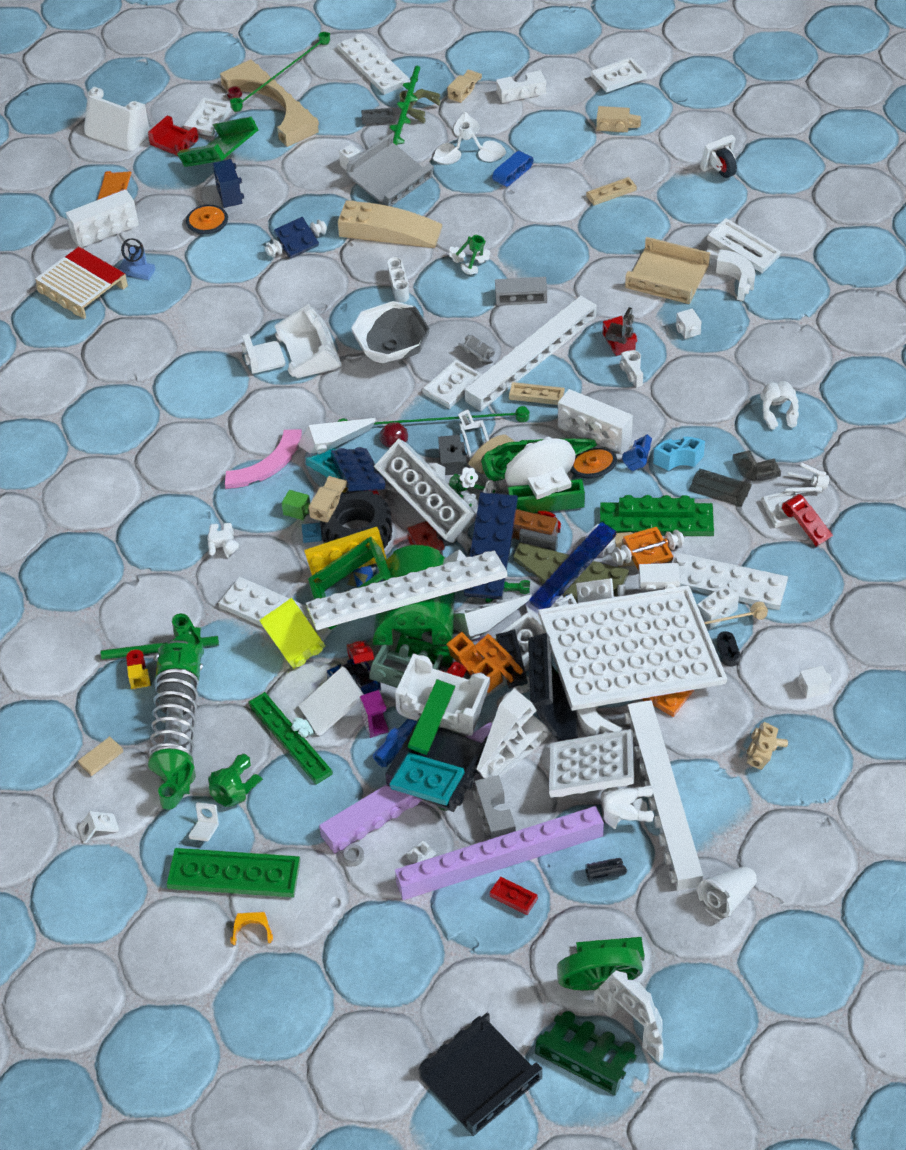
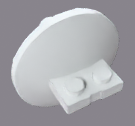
[505,437,575,499]

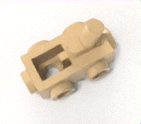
[747,722,788,770]

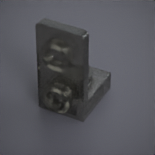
[605,307,634,344]

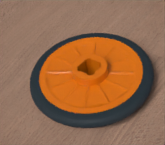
[186,205,228,234]
[570,448,617,479]

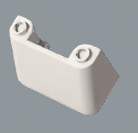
[84,87,150,151]
[275,304,342,378]
[395,654,490,736]

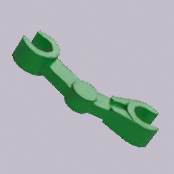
[486,580,530,603]

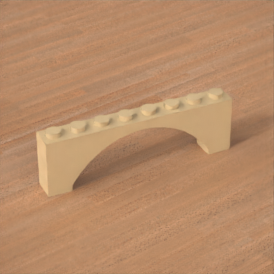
[220,59,319,147]

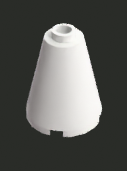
[697,866,757,919]

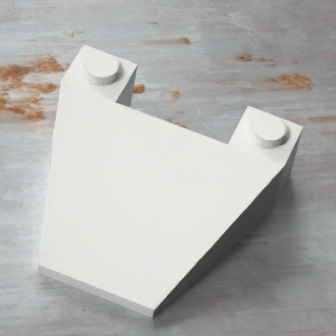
[477,688,551,778]

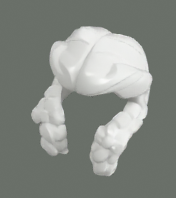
[760,381,799,429]

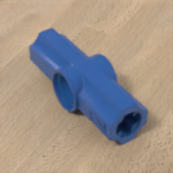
[373,718,417,767]

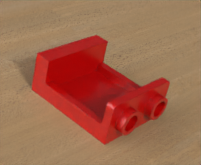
[148,115,199,156]

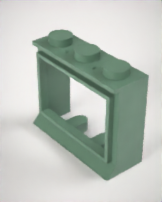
[369,644,444,688]

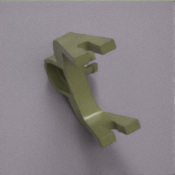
[399,89,441,124]

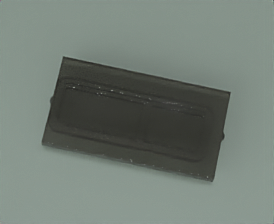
[689,468,752,507]

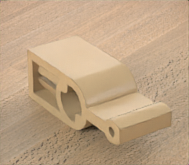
[447,69,482,103]
[309,476,347,523]

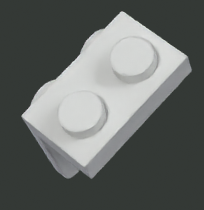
[240,334,286,374]

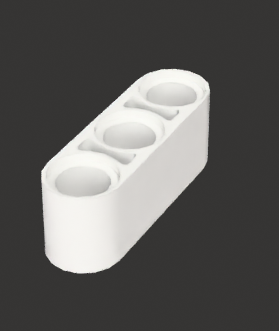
[387,257,409,302]

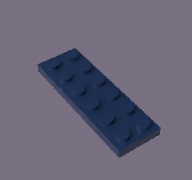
[464,492,518,600]

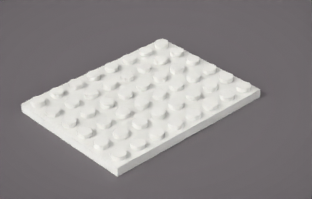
[538,586,727,711]

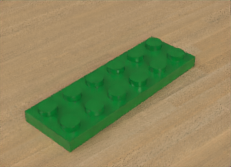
[167,848,301,898]

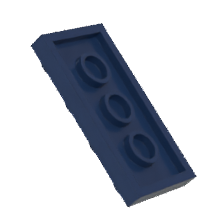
[331,447,385,491]

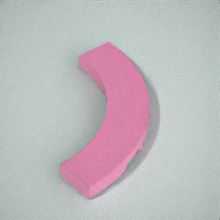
[225,429,302,489]

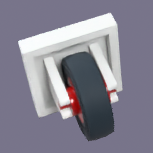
[700,135,737,178]

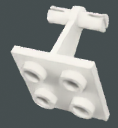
[576,579,626,603]

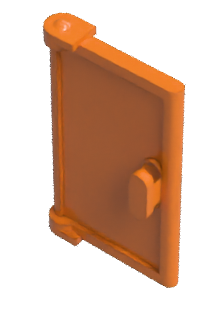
[97,171,132,200]

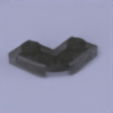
[732,450,781,481]

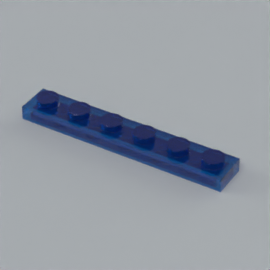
[529,522,617,610]

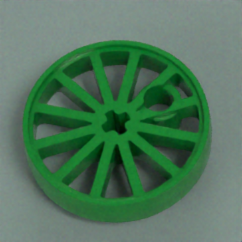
[557,947,643,991]

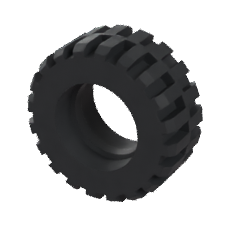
[320,490,393,549]

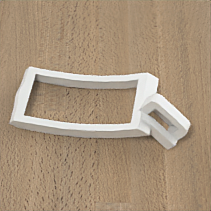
[458,409,489,461]

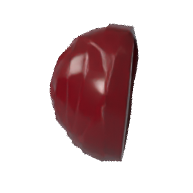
[379,422,408,448]

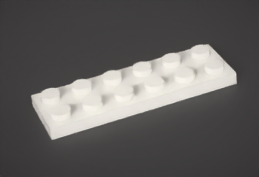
[337,33,410,95]
[672,552,788,610]
[218,577,334,642]

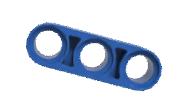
[492,151,534,187]

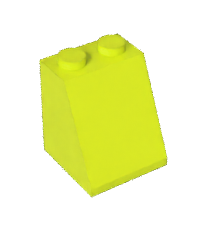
[259,598,326,669]

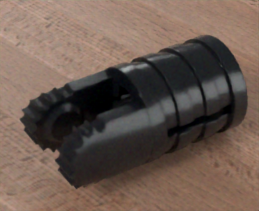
[585,858,628,883]

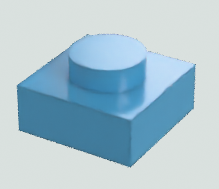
[301,522,322,543]

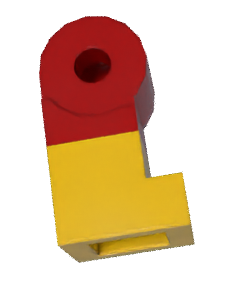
[126,650,151,689]

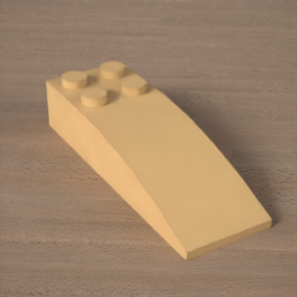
[338,200,443,248]

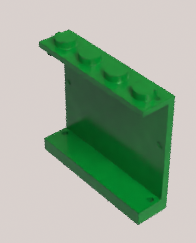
[177,116,259,167]

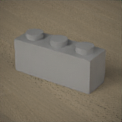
[495,277,547,306]

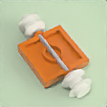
[612,527,684,571]

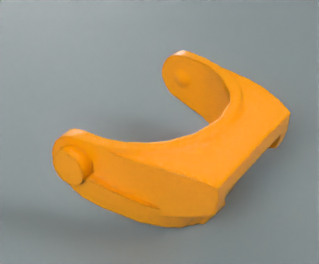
[230,912,273,945]

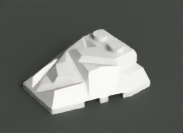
[594,971,664,1062]

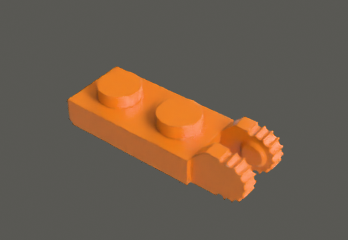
[475,634,524,683]

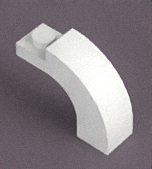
[716,249,755,301]
[577,706,622,737]

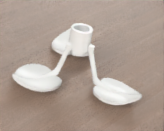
[433,112,506,165]

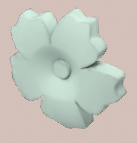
[291,718,314,737]

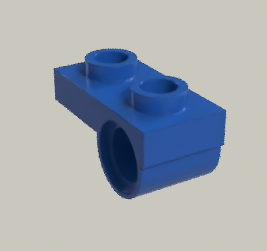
[622,434,652,472]

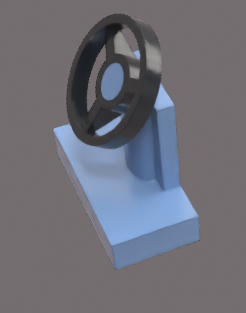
[118,238,155,280]

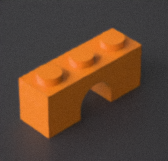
[447,632,503,693]

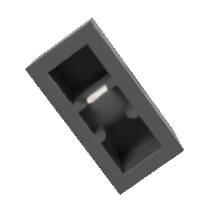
[438,435,467,475]

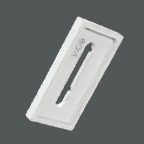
[707,218,781,274]

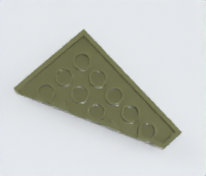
[514,542,629,603]

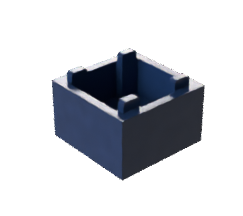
[212,159,244,208]

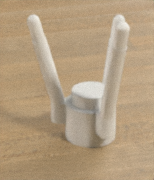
[785,463,829,492]

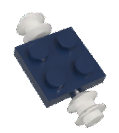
[265,216,327,259]

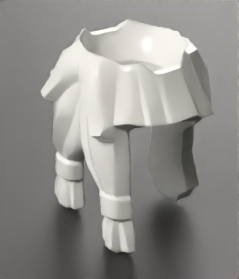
[600,785,654,829]

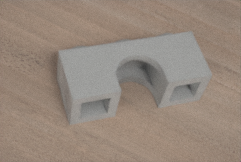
[472,775,516,839]

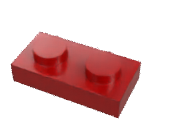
[490,876,538,915]

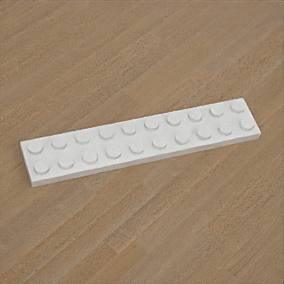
[306,551,508,630]

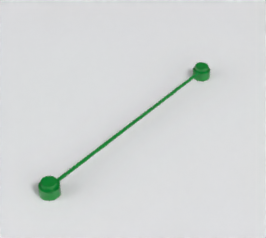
[230,32,331,112]
[338,406,530,425]

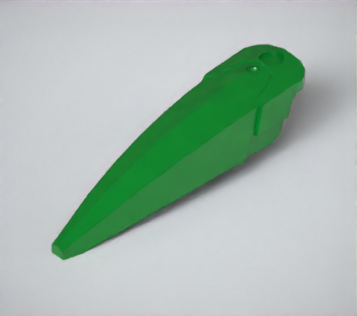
[481,439,597,481]

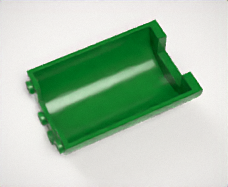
[373,545,455,645]

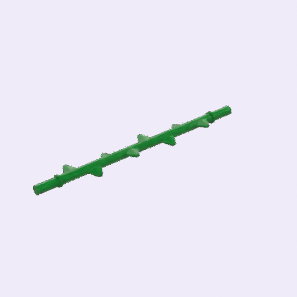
[389,65,421,145]

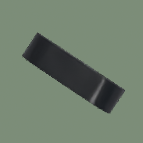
[716,631,740,667]

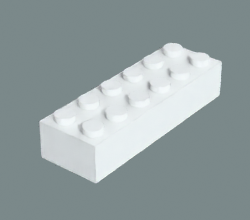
[374,439,477,543]

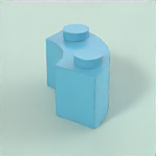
[653,437,705,471]

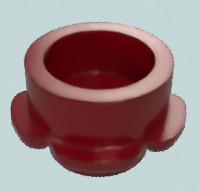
[227,86,242,99]

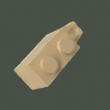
[596,106,641,132]

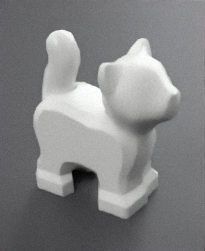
[207,523,239,558]

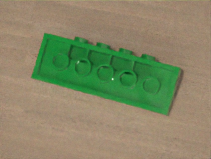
[600,495,714,536]

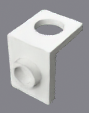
[189,802,219,841]
[78,811,119,843]

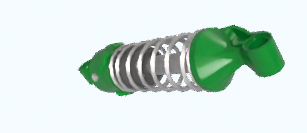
[148,613,204,810]

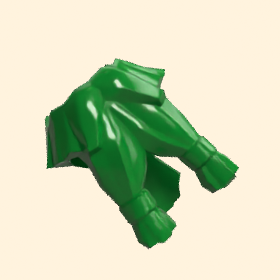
[208,753,263,807]

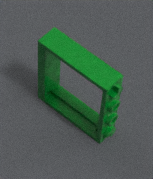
[308,536,391,630]

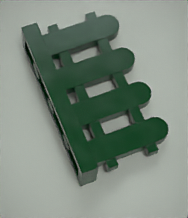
[535,1011,637,1096]

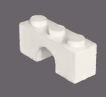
[496,70,546,103]

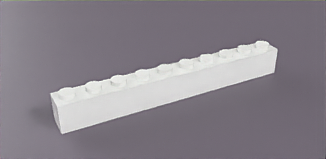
[465,296,597,411]
[624,700,703,891]

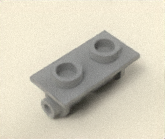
[459,334,495,363]

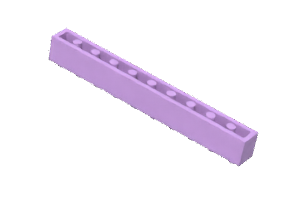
[319,722,492,854]
[395,806,604,900]

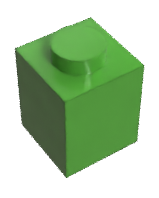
[281,490,311,521]

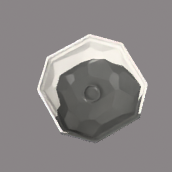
[351,301,430,363]

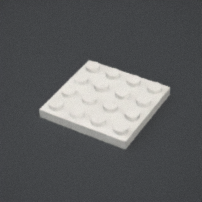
[549,729,634,798]

